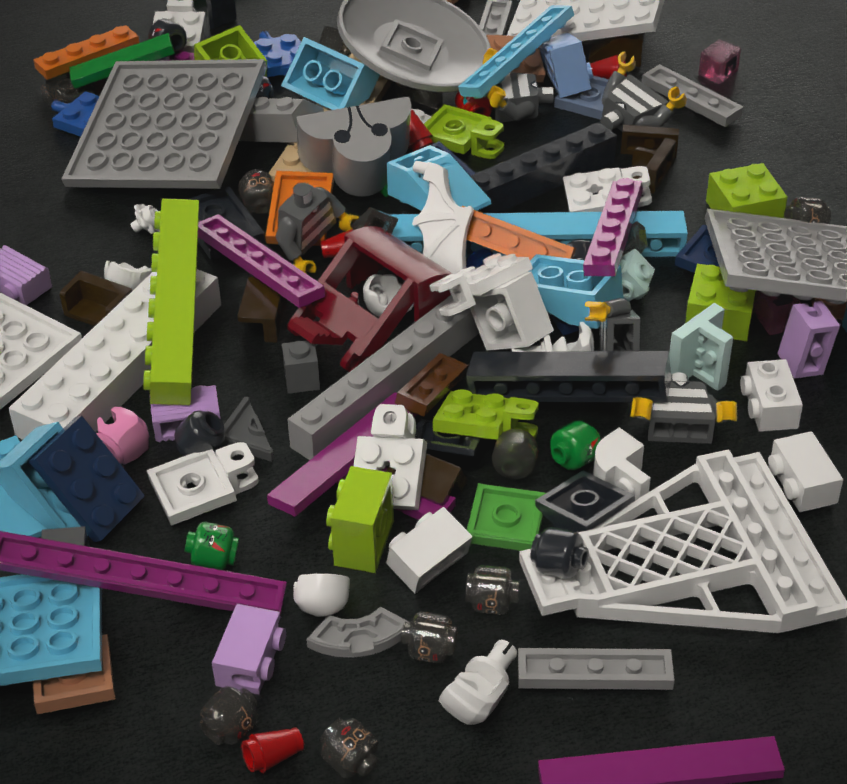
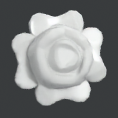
[131,204,160,234]

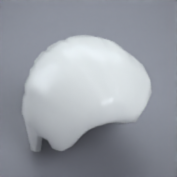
[104,261,152,291]
[363,274,414,317]

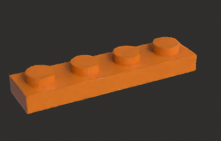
[33,25,140,80]
[462,206,576,260]

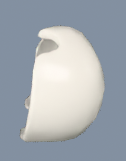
[294,574,350,617]

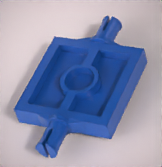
[253,31,301,77]
[51,91,99,137]

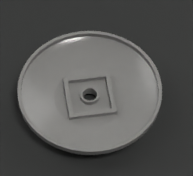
[337,0,491,92]

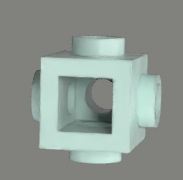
[619,249,655,301]

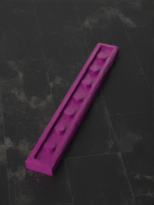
[0,531,287,614]

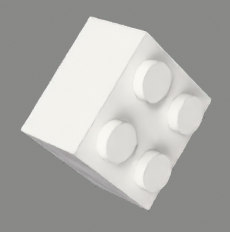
[470,272,554,351]

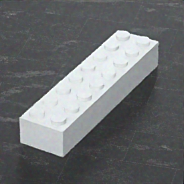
[8,269,221,440]

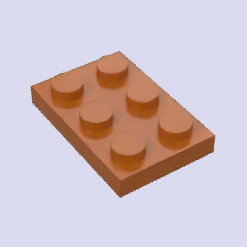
[265,171,334,246]

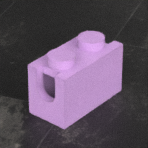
[778,301,840,379]
[212,604,286,695]

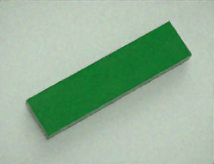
[69,33,175,88]

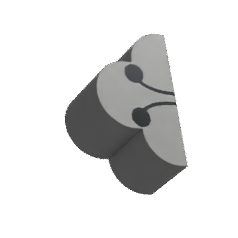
[296,97,411,196]

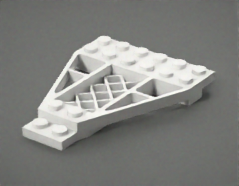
[519,449,847,633]

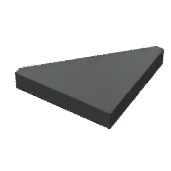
[221,397,274,462]

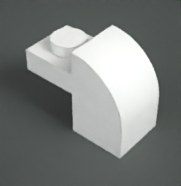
[593,427,650,500]

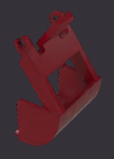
[288,226,453,372]

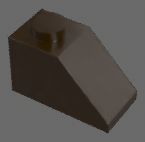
[589,33,644,67]

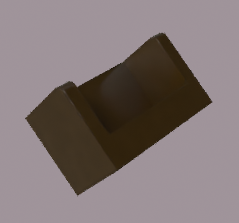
[59,271,132,326]

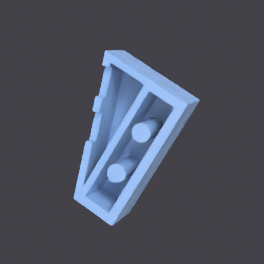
[539,32,593,98]

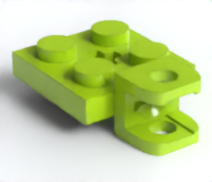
[424,104,504,159]
[433,389,539,444]

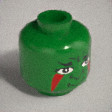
[550,421,601,470]
[184,522,239,571]

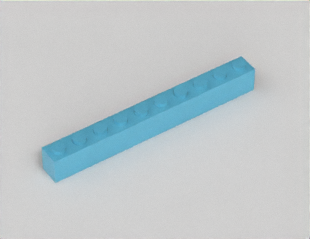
[387,211,688,259]

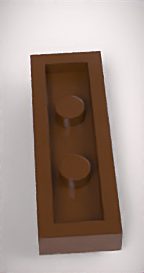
[395,353,468,417]

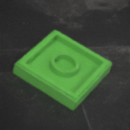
[467,483,546,551]

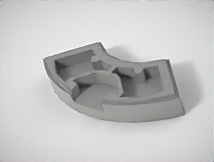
[307,607,411,657]

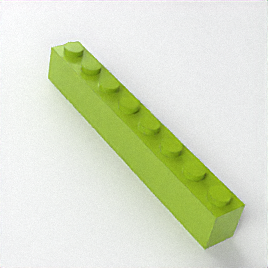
[143,198,199,405]

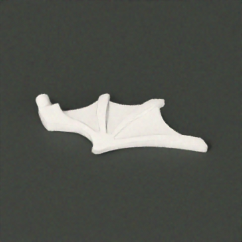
[412,160,474,274]

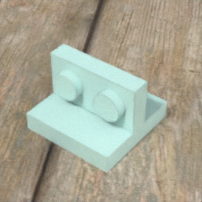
[669,303,733,391]

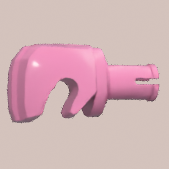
[96,406,149,465]

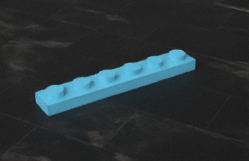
[458,5,574,99]

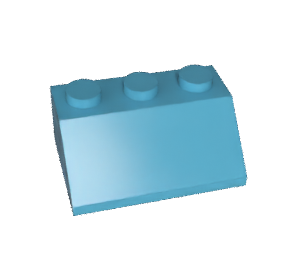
[281,37,380,110]

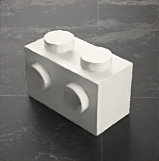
[740,359,803,432]
[768,431,843,512]
[386,506,473,593]

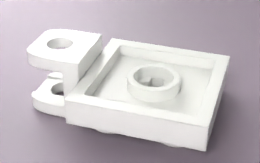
[153,0,206,53]
[563,166,652,212]
[429,253,533,316]
[353,404,427,510]
[147,442,259,526]

